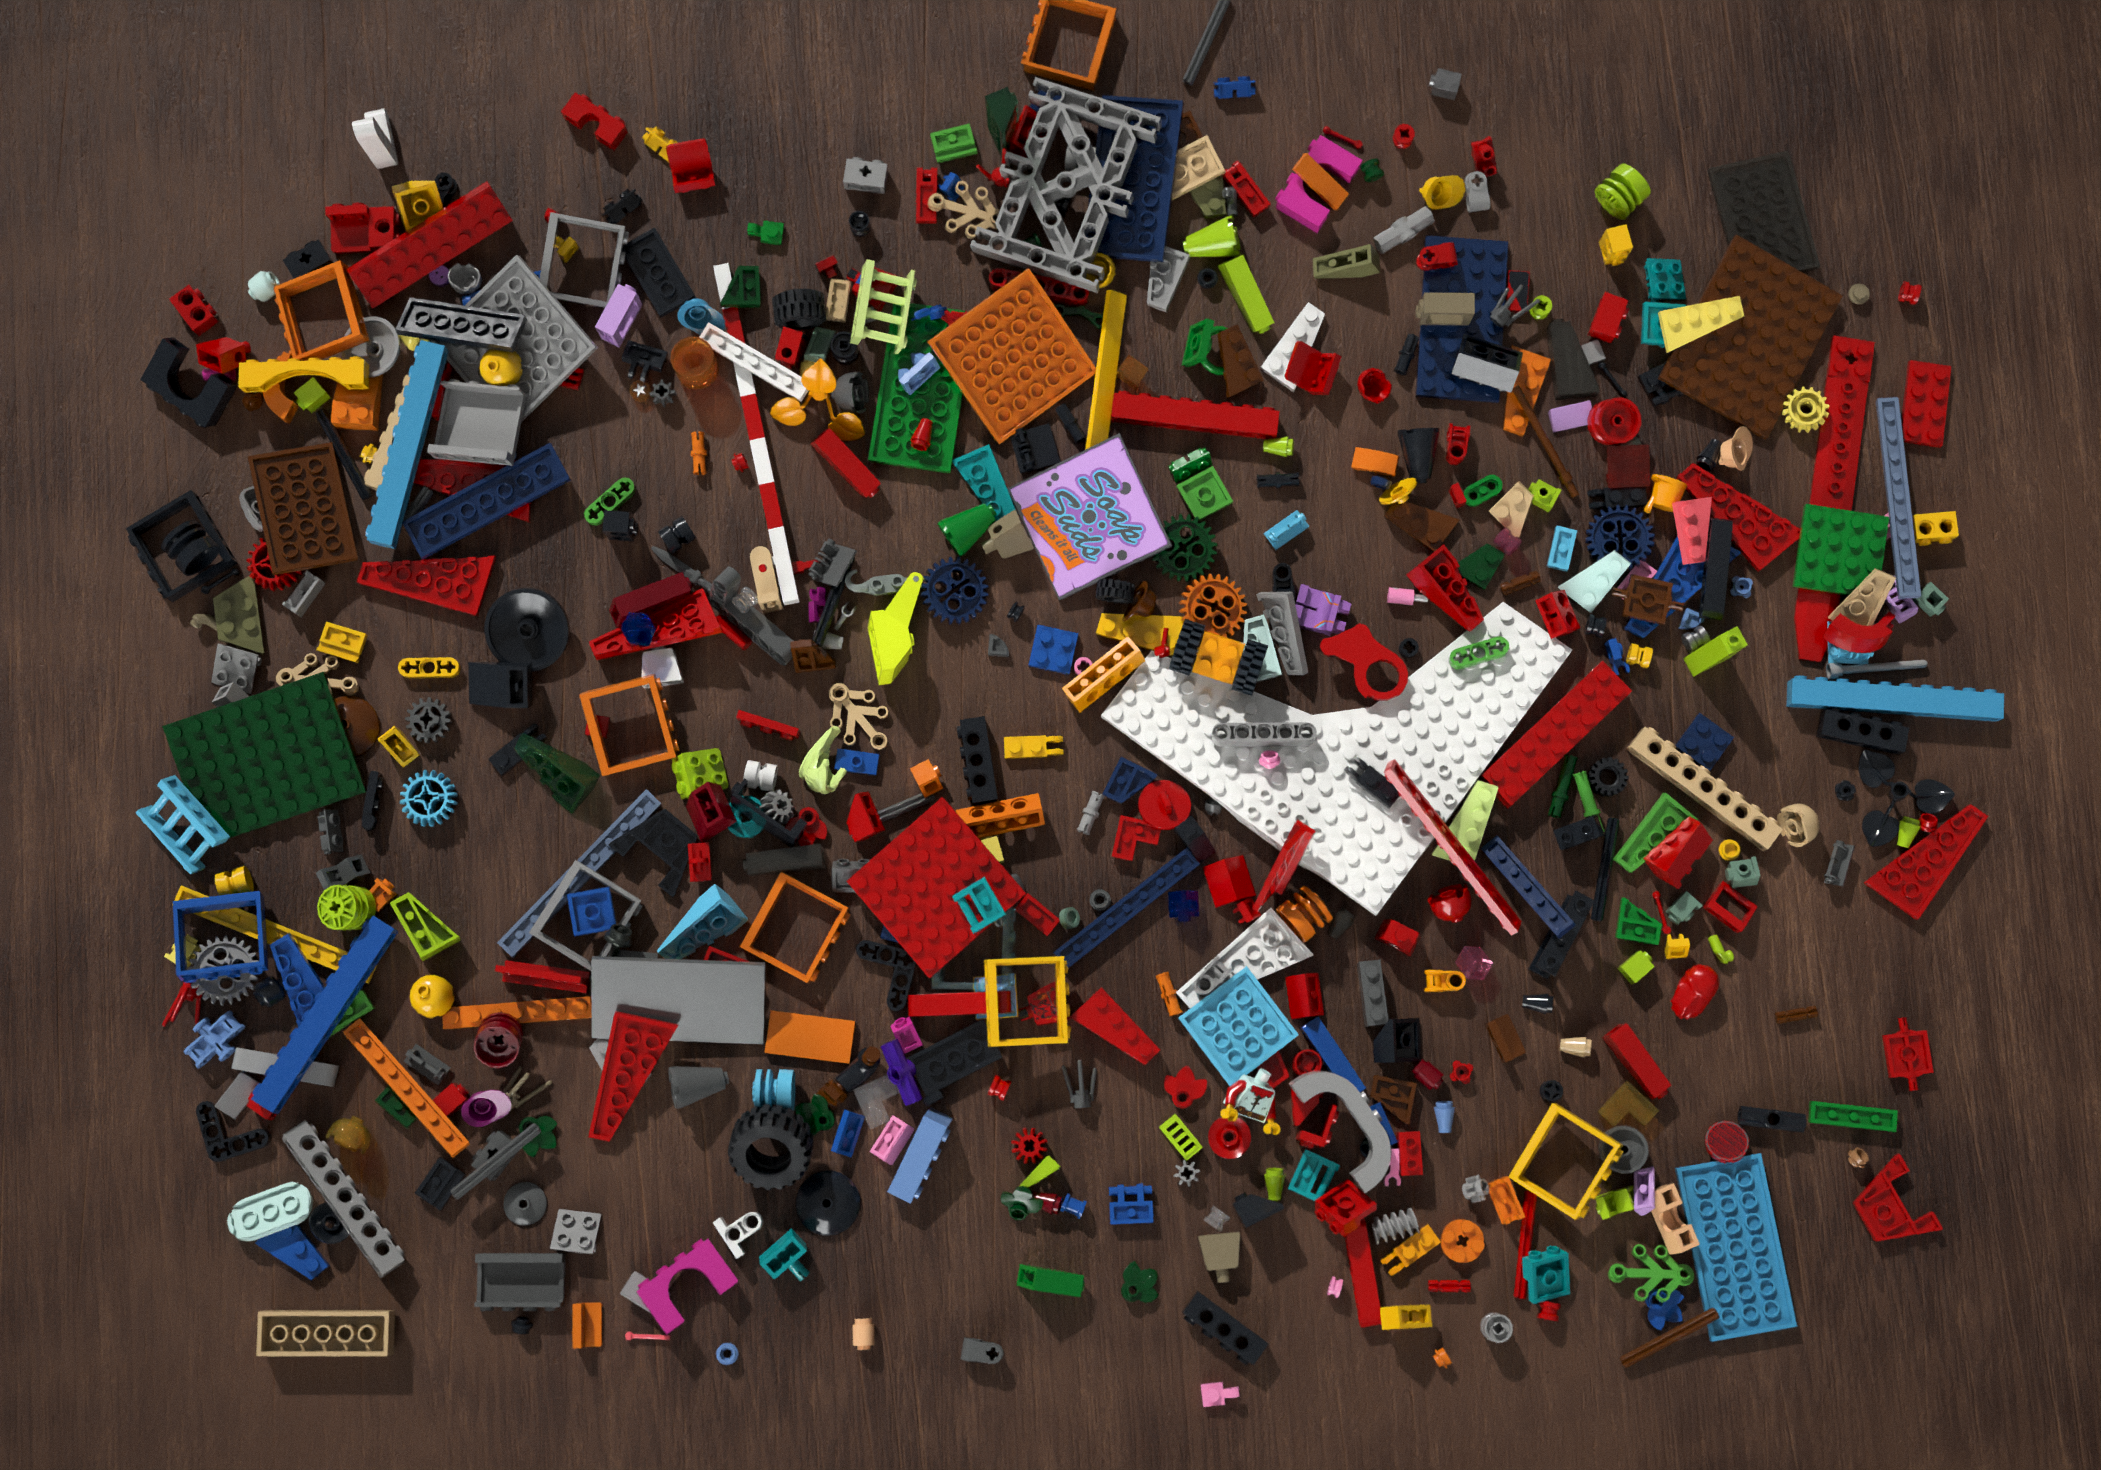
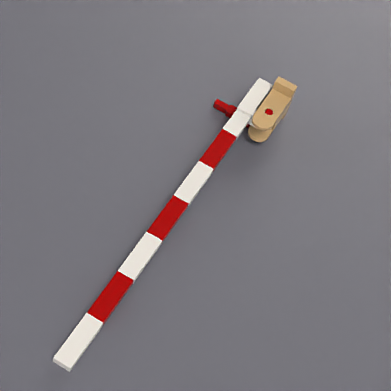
[713,263,817,614]

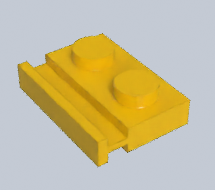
[316,622,368,663]

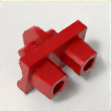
[1471,136,1497,177]
[688,842,712,882]

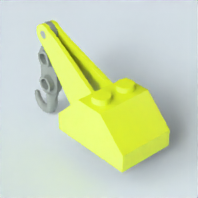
[845,569,923,685]

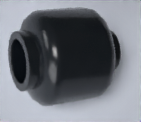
[253,976,286,1007]

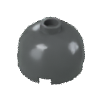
[832,372,869,414]

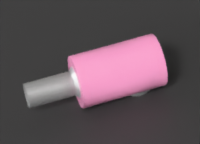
[1387,587,1428,605]

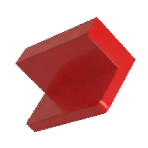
[1285,973,1324,1019]

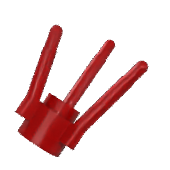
[976,148,1010,187]
[162,982,203,1027]

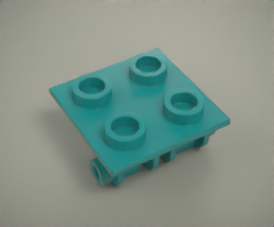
[1644,258,1686,302]

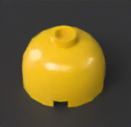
[479,349,523,387]
[410,975,454,1019]

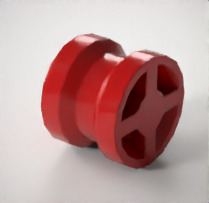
[1393,124,1415,149]
[1898,281,1922,305]
[988,1075,1011,1101]
[1537,1301,1561,1321]

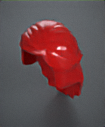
[1670,964,1720,1020]

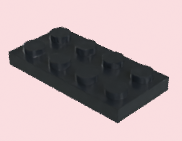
[622,227,696,318]
[907,1019,1003,1097]

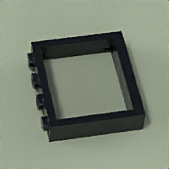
[126,490,238,602]

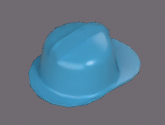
[677,298,726,335]

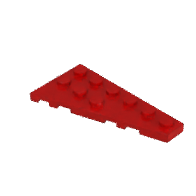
[413,459,531,523]
[589,588,723,660]
[1863,804,1989,920]
[588,1011,679,1142]

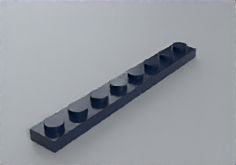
[1053,848,1200,968]

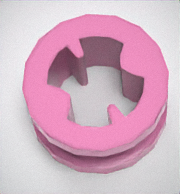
[1074,657,1092,675]
[1327,1276,1343,1298]

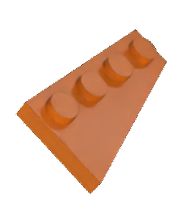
[1503,345,1551,437]

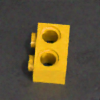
[1599,224,1633,266]
[1912,511,1959,546]
[1380,1305,1432,1330]

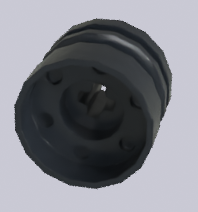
[161,520,220,576]

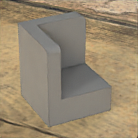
[212,682,250,707]

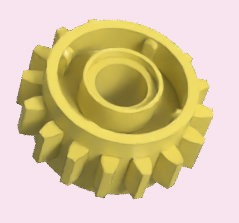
[1782,387,1829,433]

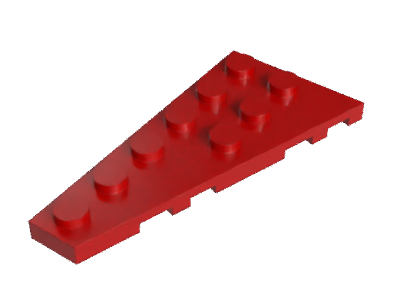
[1676,463,1801,572]
[357,556,496,617]

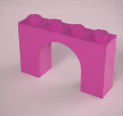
[1275,135,1362,233]
[636,1239,738,1335]

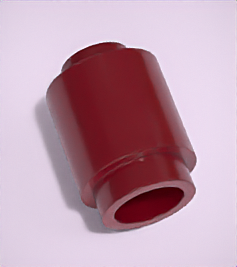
[1411,1059,1444,1090]

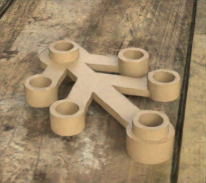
[928,181,1000,239]
[276,653,359,696]
[829,683,889,750]

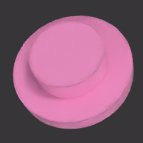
[1259,750,1280,769]

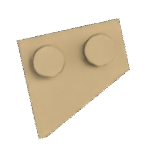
[1489,481,1534,539]

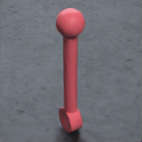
[625,1331,671,1340]

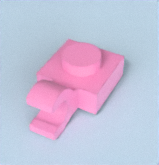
[1384,1149,1401,1186]
[1201,1382,1240,1407]

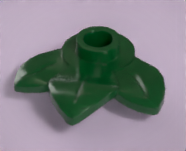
[795,1094,835,1135]
[519,1116,557,1157]
[1000,1186,1044,1220]
[1121,1261,1159,1303]

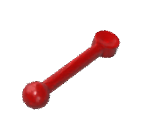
[1323,126,1363,149]
[1652,891,1671,934]

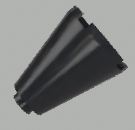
[1397,428,1439,484]

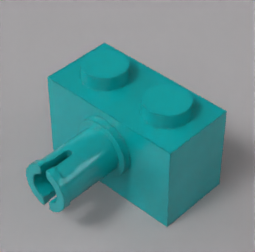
[759,1228,810,1281]

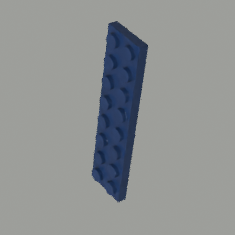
[402,443,571,559]

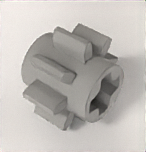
[1173,1160,1200,1187]
[1462,1175,1489,1203]

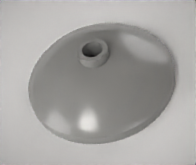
[341,316,401,378]

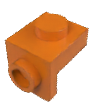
[369,878,397,913]

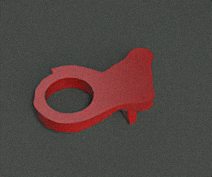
[1320,623,1408,701]

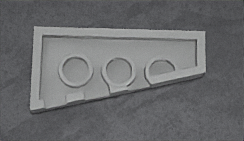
[1256,592,1308,675]

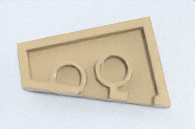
[1828,568,1896,626]

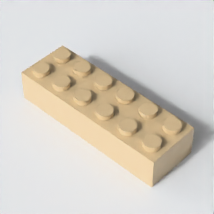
[256,1310,395,1356]

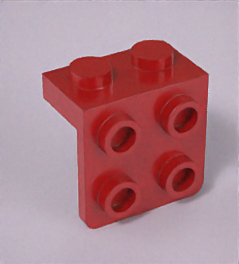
[666,138,715,193]
[325,202,371,254]
[1285,341,1342,395]
[1296,1104,1339,1149]

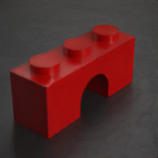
[561,92,628,151]

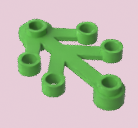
[1608,1244,1694,1302]

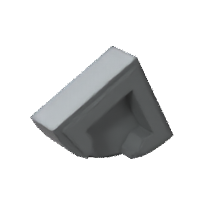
[988,634,1009,657]

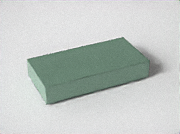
[804,326,835,362]

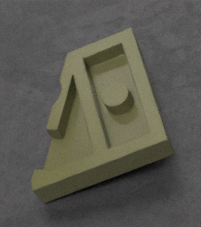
[1189,175,1226,218]

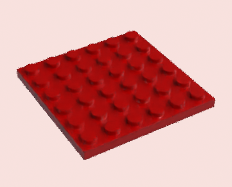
[846,797,1027,978]

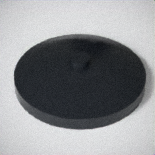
[484,588,570,672]

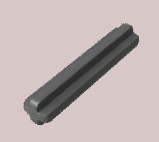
[878,793,935,822]

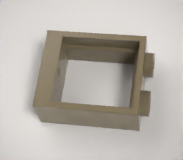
[1415,293,1475,325]

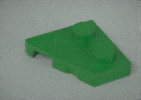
[1615,897,1662,946]

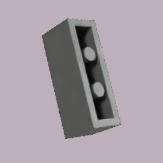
[1357,960,1388,1027]

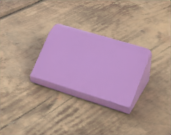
[1548,400,1592,433]
[1634,1167,1655,1216]

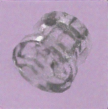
[732,587,758,613]
[1203,1206,1230,1232]

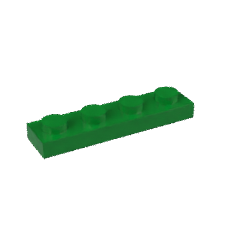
[1808,1101,1898,1132]

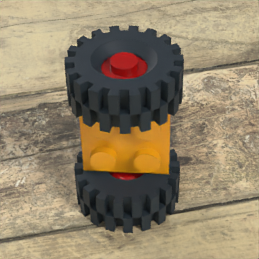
[1169,619,1268,696]

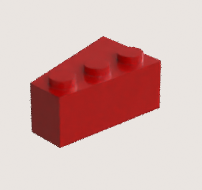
[1643,816,1713,889]

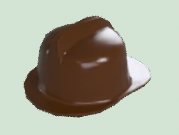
[1123,581,1156,622]

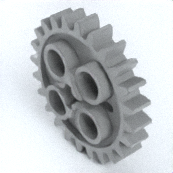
[188,936,259,1005]

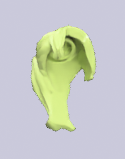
[799,726,847,794]

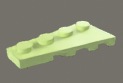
[1431,780,1498,861]

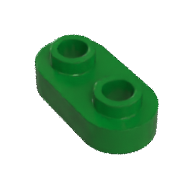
[1463,475,1503,507]

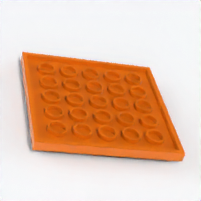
[927,269,1096,444]

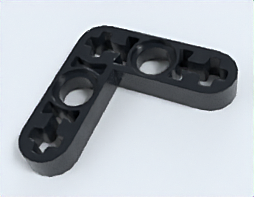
[856,940,916,1011]
[196,1101,271,1162]

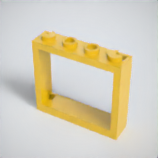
[984,956,1071,1047]
[1509,1103,1624,1220]

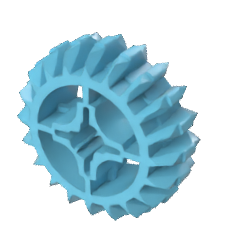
[400,770,458,827]

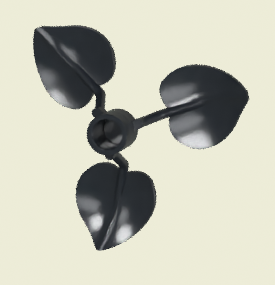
[1858,750,1955,847]

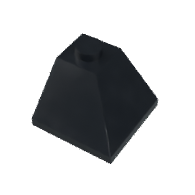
[1373,1018,1421,1063]
[1231,1192,1285,1228]

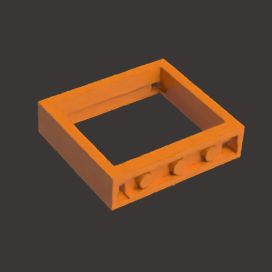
[1021,0,1117,91]
[274,260,370,361]
[579,674,680,776]
[740,872,851,984]

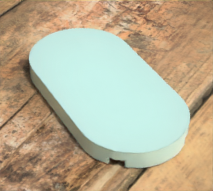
[227,1182,313,1241]

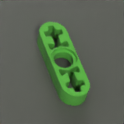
[584,478,636,526]
[1449,637,1509,669]

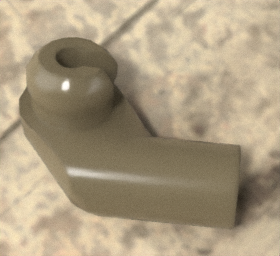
[190,614,217,631]

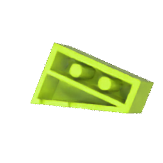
[390,892,461,961]

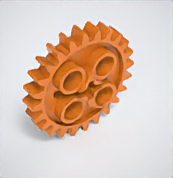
[1179,574,1247,638]

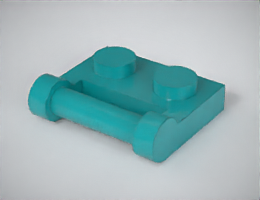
[952,877,1007,934]
[1287,1149,1340,1201]

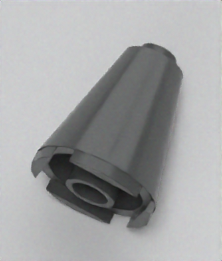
[668,1066,729,1109]

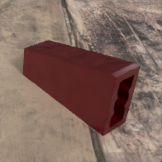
[609,572,692,628]

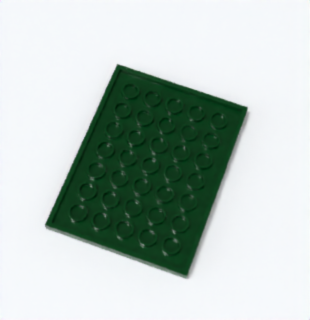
[162,671,367,841]

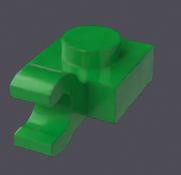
[747,221,784,245]

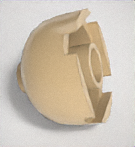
[1777,803,1820,847]

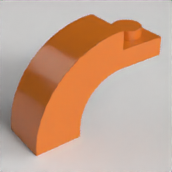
[263,351,299,425]

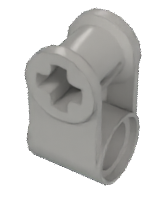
[1465,171,1490,212]
[1193,956,1233,996]

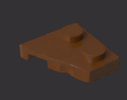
[1370,1075,1417,1124]

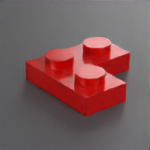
[1111,815,1161,862]

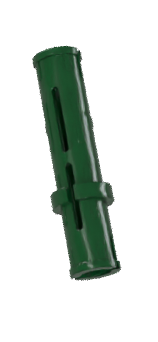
[1548,754,1578,819]

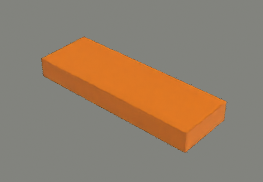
[1292,153,1349,210]

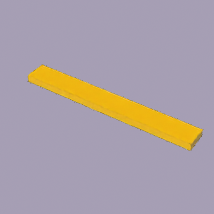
[1085,290,1127,450]

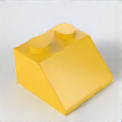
[391,181,443,231]

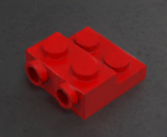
[1315,1179,1377,1237]

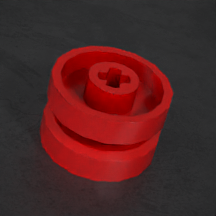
[1587,397,1641,445]

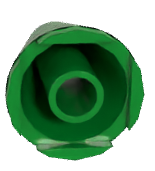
[937,503,997,557]

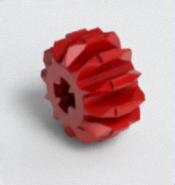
[1011,1128,1047,1164]

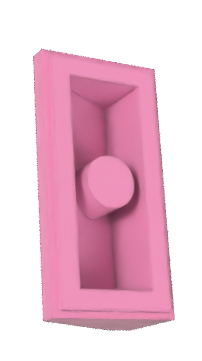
[870,1115,914,1165]

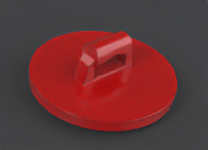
[1138,780,1191,830]

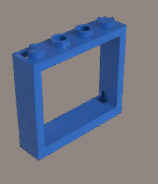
[173,891,269,983]

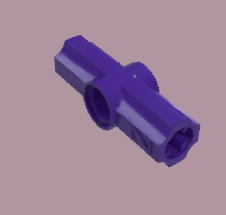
[880,1039,923,1106]

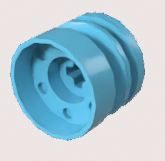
[752,1069,796,1110]

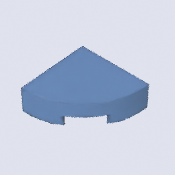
[1678,608,1705,630]

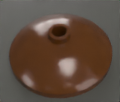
[335,696,380,757]

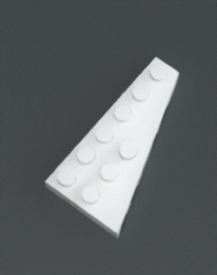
[1176,908,1313,1008]

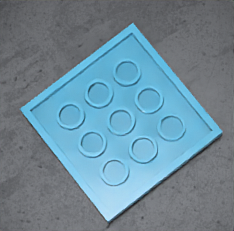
[1178,966,1299,1086]

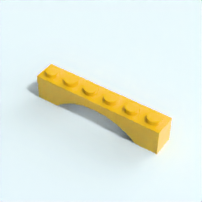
[239,356,369,393]

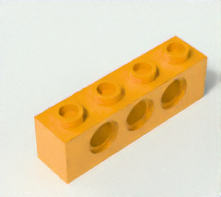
[1062,637,1145,712]

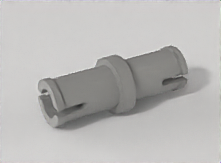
[1077,791,1105,835]

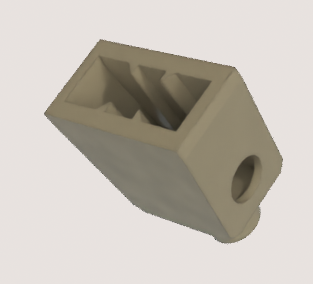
[981,510,1034,559]
[1198,1232,1240,1283]

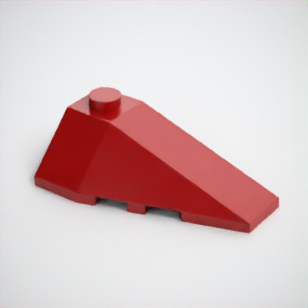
[1406,544,1484,632]

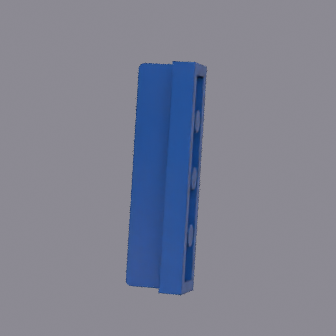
[1300,1016,1366,1092]

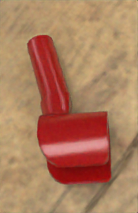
[1154,628,1170,658]

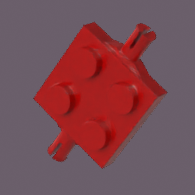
[1882,1017,1934,1091]

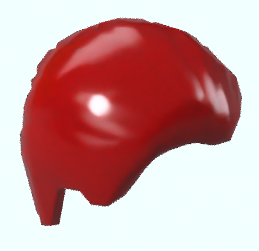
[1357,368,1392,404]

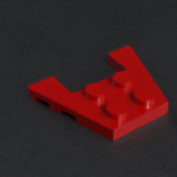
[1852,1154,1943,1242]

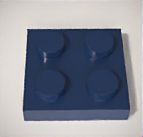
[1675,713,1734,771]

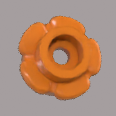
[1433,1348,1452,1369]

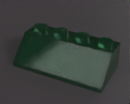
[985,87,1019,159]

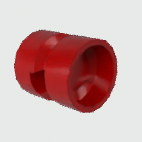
[1292,1049,1322,1076]

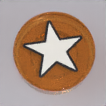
[629,380,651,402]

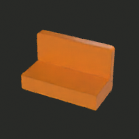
[572,1302,602,1348]

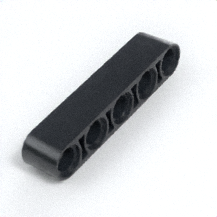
[1699,518,1733,621]

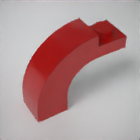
[1822,612,1896,653]

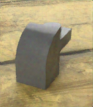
[316,854,370,890]

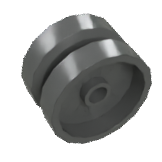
[1598,1126,1649,1174]

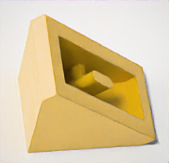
[378,726,420,768]

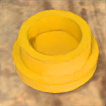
[360,444,378,464]
[1718,839,1740,861]

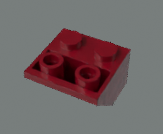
[685,782,737,843]

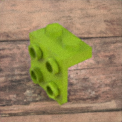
[672,748,728,800]

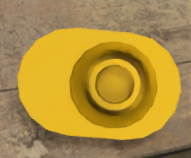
[1419,175,1465,210]

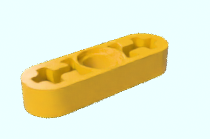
[398,657,461,678]

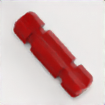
[1428,1280,1471,1292]

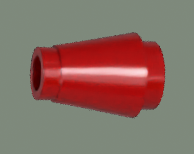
[910,418,933,451]

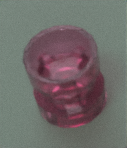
[1493,527,1522,556]

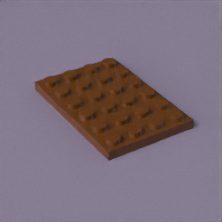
[248,442,358,575]

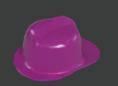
[461,1089,511,1127]

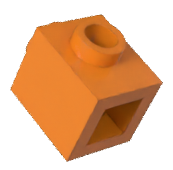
[910,759,944,798]

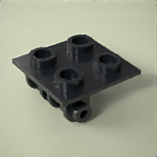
[1010,424,1060,474]

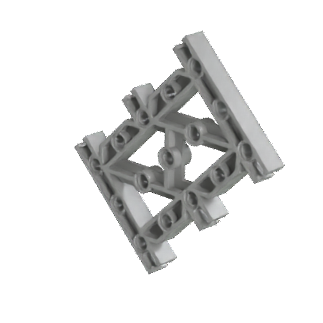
[970,77,1162,293]

